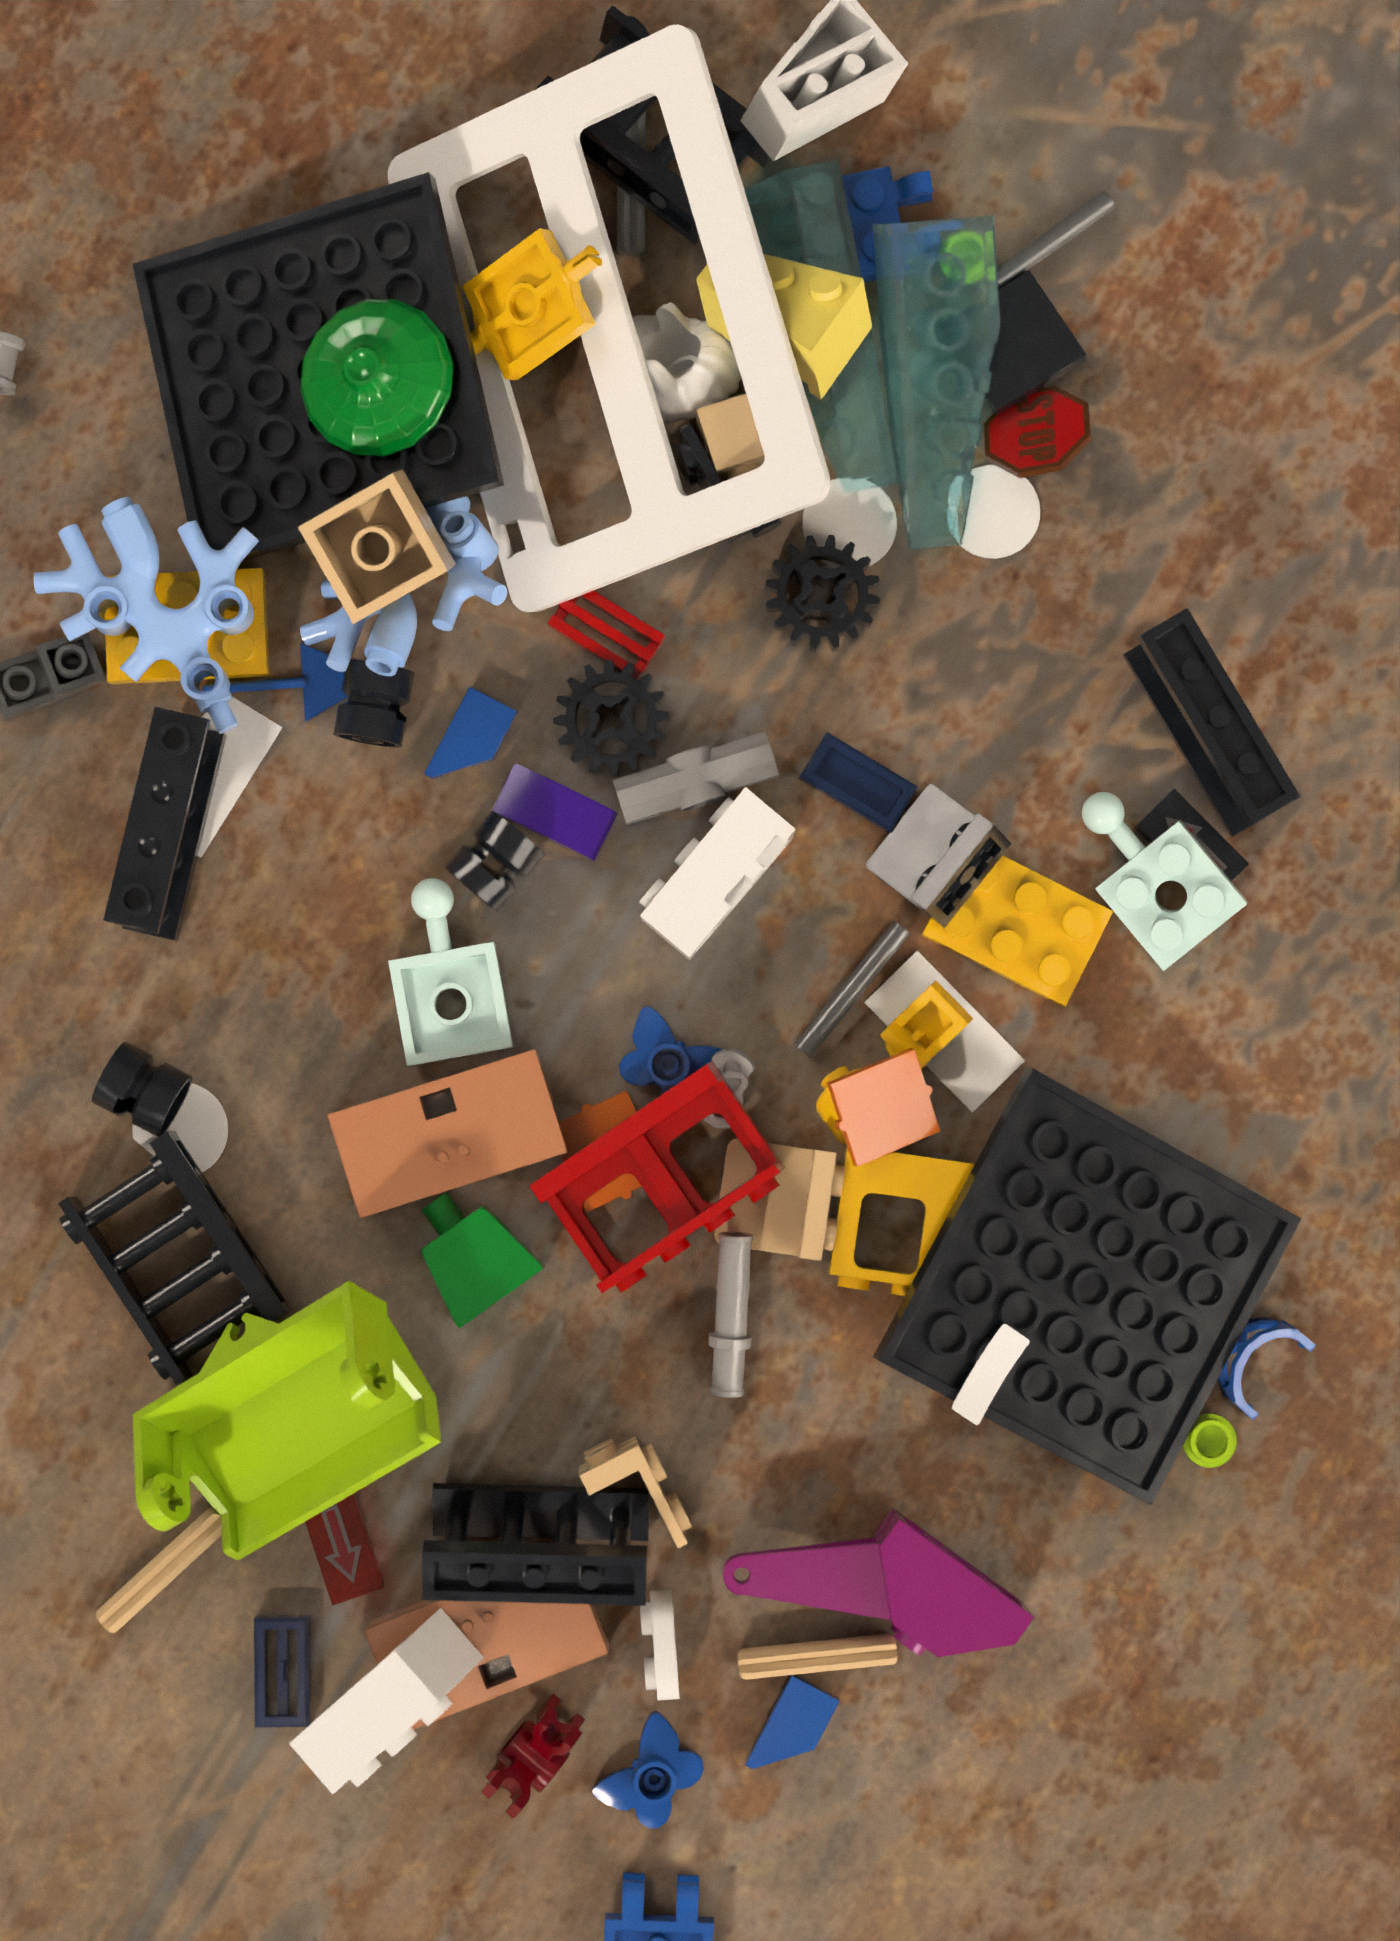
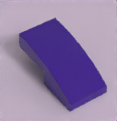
[491,763,618,861]

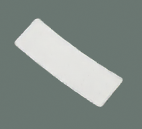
[952,1324,1030,1425]

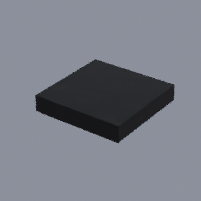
[940,270,1087,416]

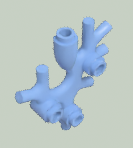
[300,496,507,676]
[34,497,259,734]

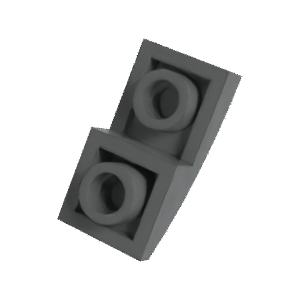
[0,633,105,721]

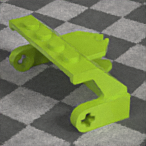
[132,1281,441,1561]

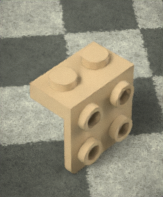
[714,1139,845,1261]
[579,1436,692,1549]

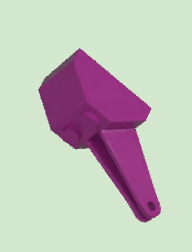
[723,1507,1035,1657]

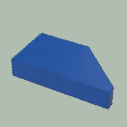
[424,687,518,779]
[745,1675,840,1769]

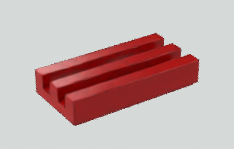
[547,591,665,681]

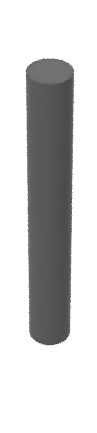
[976,190,1115,298]
[794,921,910,1058]

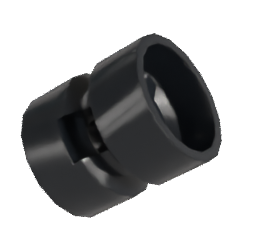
[333,660,415,748]
[444,810,545,912]
[91,1041,193,1137]

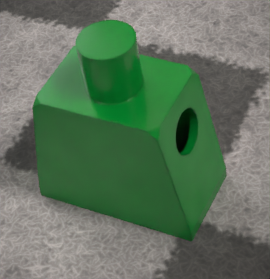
[421,1192,545,1329]

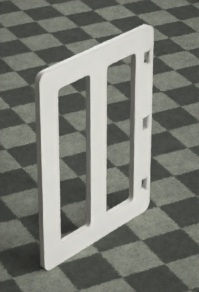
[388,25,831,612]

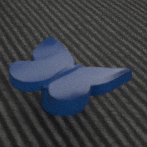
[619,1006,723,1094]
[592,1711,704,1828]

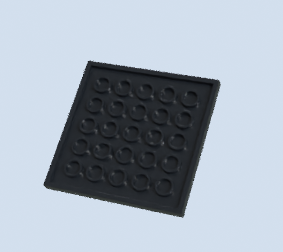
[133,172,504,560]
[873,1067,1301,1505]

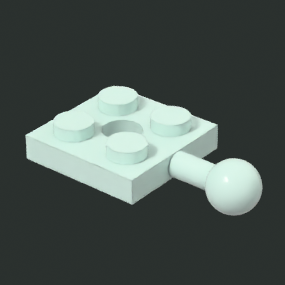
[1082,792,1248,971]
[388,878,514,1067]

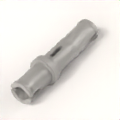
[709,1231,753,1397]

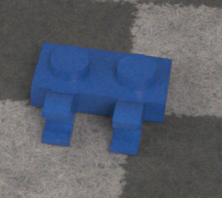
[838,166,943,283]
[604,1872,714,1941]

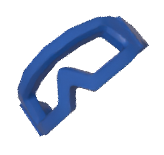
[1218,1317,1316,1421]

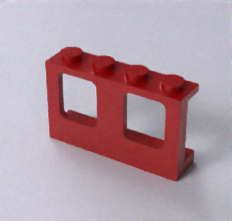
[529,1061,785,1293]

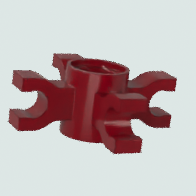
[481,1694,585,1819]

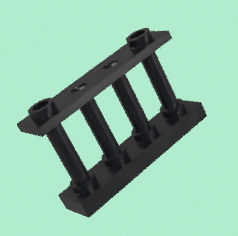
[535,5,771,245]
[1123,608,1301,837]
[103,707,227,942]
[58,1131,292,1385]
[422,1483,649,1606]

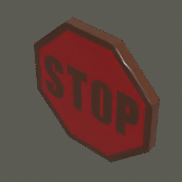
[984,385,1092,478]

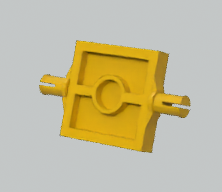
[462,228,602,381]

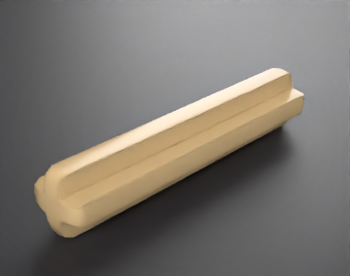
[95,1507,222,1633]
[737,1633,898,1680]

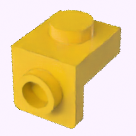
[880,980,973,1070]

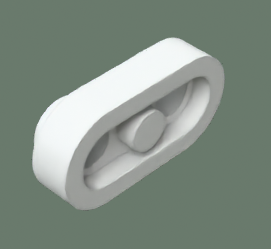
[640,1589,679,1701]

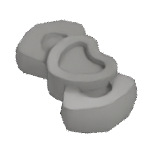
[703,1049,756,1128]

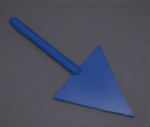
[202,643,348,722]

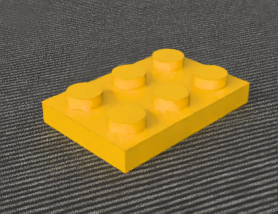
[104,568,269,684]
[921,856,1113,1007]

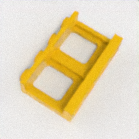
[827,1145,975,1296]

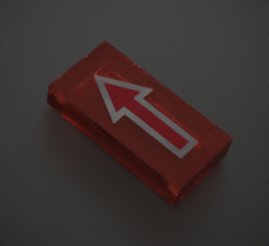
[305,1493,385,1606]

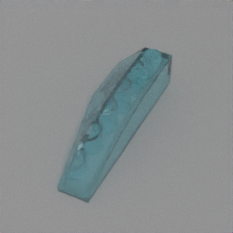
[744,160,897,494]
[873,215,1000,550]

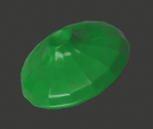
[300,299,454,456]

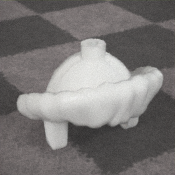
[633,302,742,422]

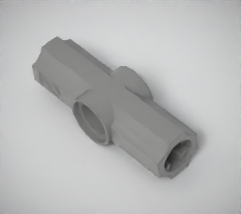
[612,732,779,825]

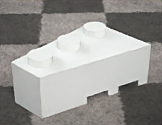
[740,0,908,161]
[639,787,796,960]
[289,1608,484,1794]

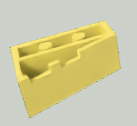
[696,254,872,400]

